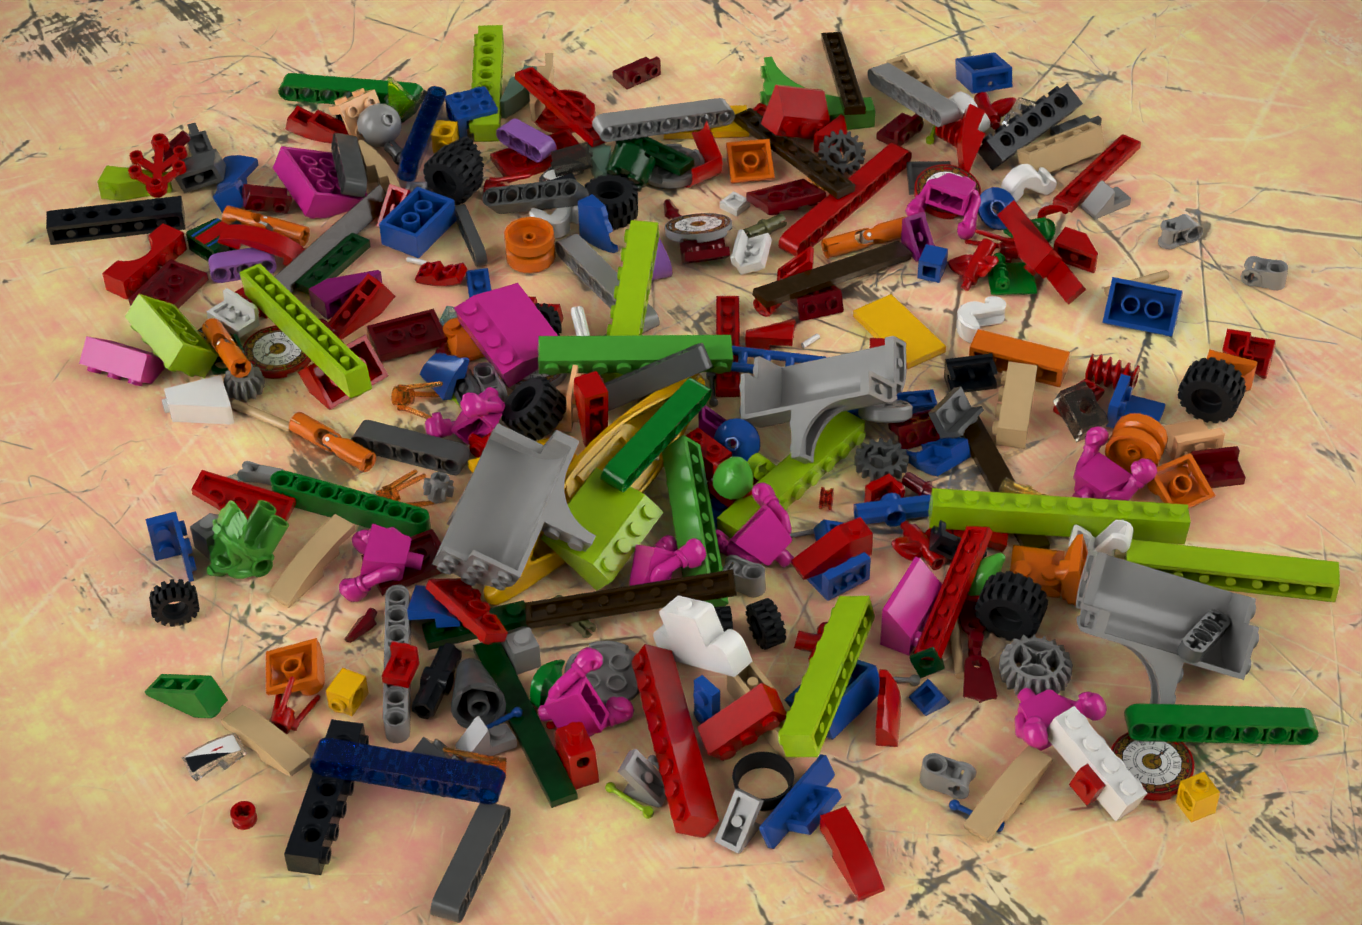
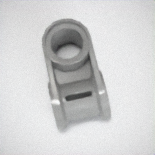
[1158,214,1203,250]
[1241,256,1288,291]
[473,362,508,402]
[723,555,766,598]
[919,753,976,799]

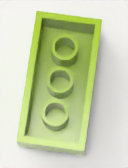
[125,294,219,378]

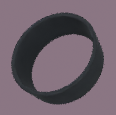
[732,752,794,811]

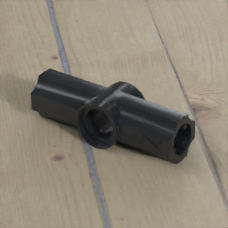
[411,643,462,719]

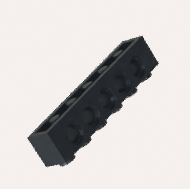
[978,84,1083,171]
[46,196,186,245]
[284,719,369,875]

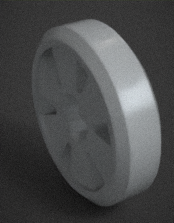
[858,400,913,423]

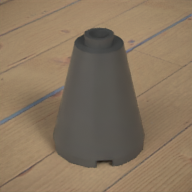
[451,658,506,728]

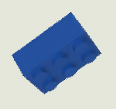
[379,186,456,258]

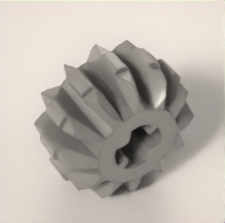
[223,363,265,402]

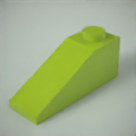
[97,165,172,201]

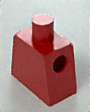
[555,721,599,789]

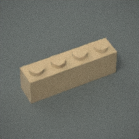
[1017,122,1105,173]
[992,362,1038,449]
[727,661,796,761]

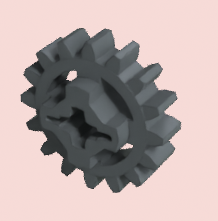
[818,130,866,176]
[854,438,909,482]

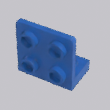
[445,86,498,139]
[1106,374,1165,428]
[145,511,197,582]
[807,552,871,601]

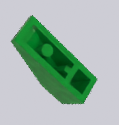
[144,674,228,719]

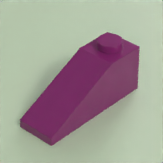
[309,270,382,320]

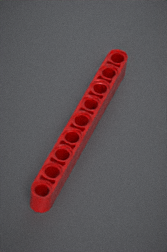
[778,143,912,257]

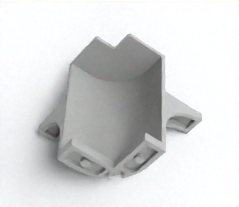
[739,336,906,464]
[432,423,596,590]
[1076,550,1259,704]

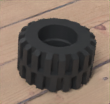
[423,144,484,205]
[584,174,638,230]
[1177,357,1246,423]
[501,376,566,441]
[975,571,1048,641]

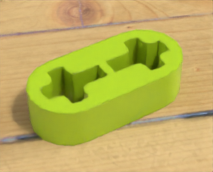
[747,453,776,481]

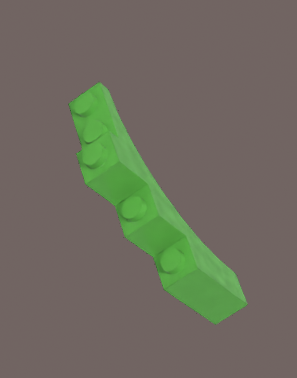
[759,57,875,130]

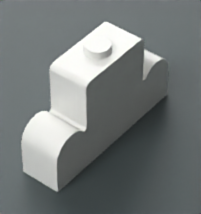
[653,596,752,677]

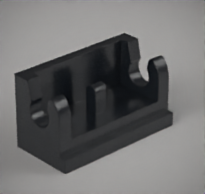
[944,353,997,393]
[929,520,987,560]

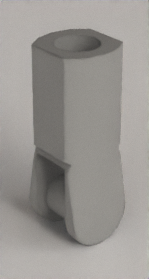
[237,461,284,485]

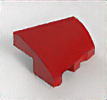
[745,319,795,350]
[1222,329,1276,379]
[876,669,902,747]

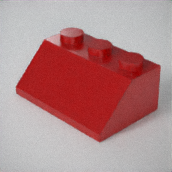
[761,85,830,139]
[298,334,389,410]

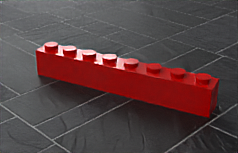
[631,644,719,838]

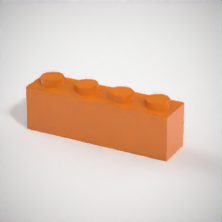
[969,329,1070,388]

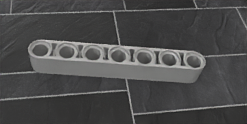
[867,63,960,127]
[592,98,735,142]
[555,233,660,333]
[383,585,411,744]

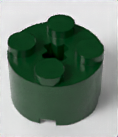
[605,143,656,192]

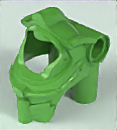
[207,500,289,579]

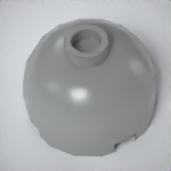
[357,103,402,148]

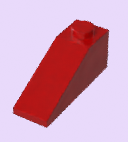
[1007,214,1062,279]
[328,273,395,340]
[574,371,608,447]
[791,517,873,580]

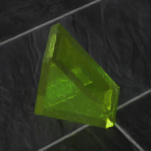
[387,77,415,117]

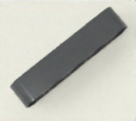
[331,133,367,197]
[482,179,589,214]
[604,343,712,411]
[351,420,471,475]
[430,800,511,923]

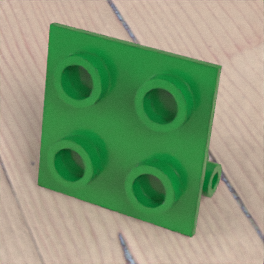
[987,252,1037,295]

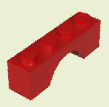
[102,223,187,300]

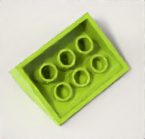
[541,468,664,591]

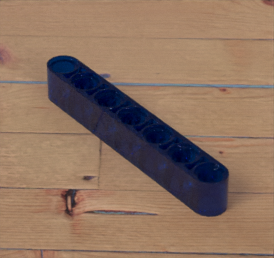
[397,86,447,182]
[310,738,506,804]

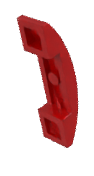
[218,224,305,266]

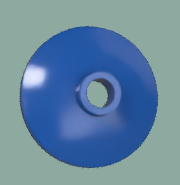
[978,187,1017,230]
[714,418,760,461]

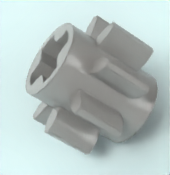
[423,472,454,503]

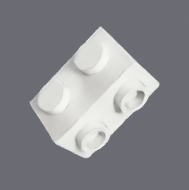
[730,229,772,275]
[206,288,260,338]

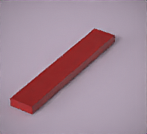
[515,67,606,148]
[1053,134,1141,213]
[997,200,1086,305]
[716,296,740,397]
[914,526,993,661]

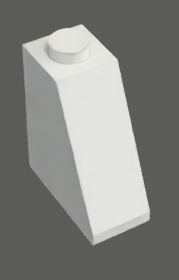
[161,375,234,425]

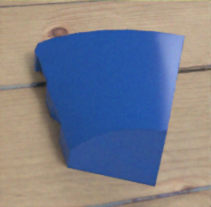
[217,155,259,190]
[578,194,618,253]
[420,353,470,401]
[906,437,971,477]
[407,585,461,628]

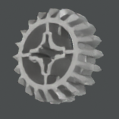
[999,634,1073,695]

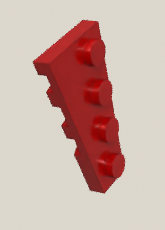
[192,470,296,521]
[426,578,508,644]

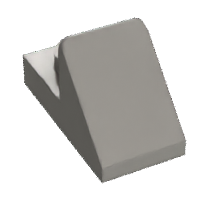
[1081,181,1131,220]
[455,716,517,764]
[617,749,666,807]
[714,789,764,854]

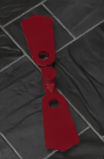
[958,594,997,703]

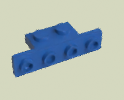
[759,754,842,849]

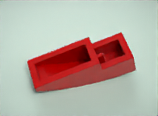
[957,104,985,171]
[285,105,349,143]
[820,806,885,901]

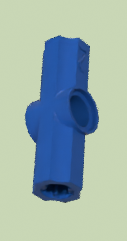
[853,493,931,527]

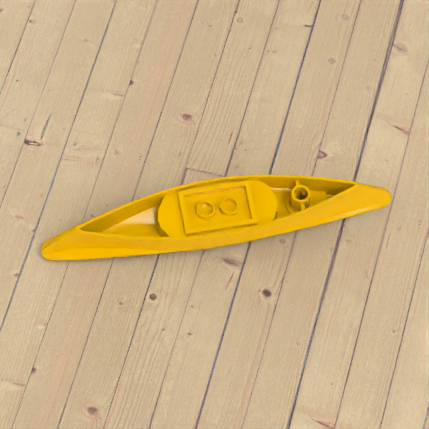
[483,374,706,605]

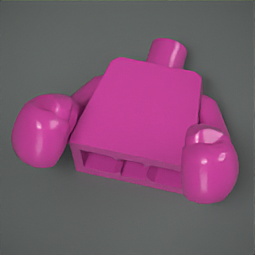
[905,173,981,240]
[425,387,505,445]
[1072,426,1158,501]
[716,482,794,568]
[339,524,424,602]
[629,535,707,586]
[538,647,634,737]
[1014,688,1107,751]

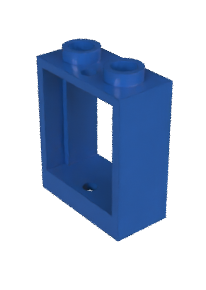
[955,52,1013,94]

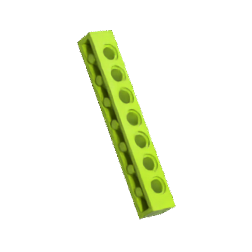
[469,25,504,142]

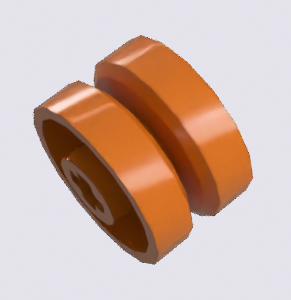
[504,217,556,273]
[1105,413,1168,474]

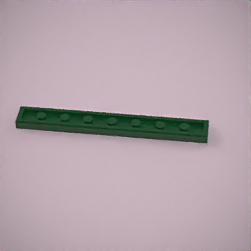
[473,642,578,808]

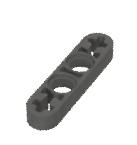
[455,204,488,267]
[1177,610,1231,663]

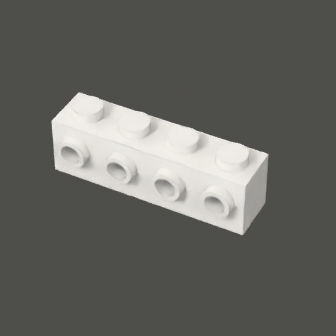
[1047,706,1147,822]

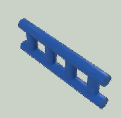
[731,346,826,374]

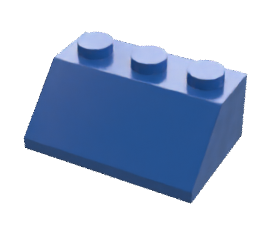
[1102,277,1183,337]
[784,660,879,740]

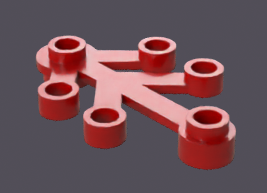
[128,133,188,198]

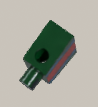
[186,218,241,262]

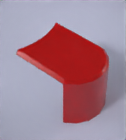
[685,121,723,188]

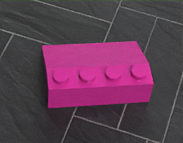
[273,146,367,219]
[454,283,558,388]

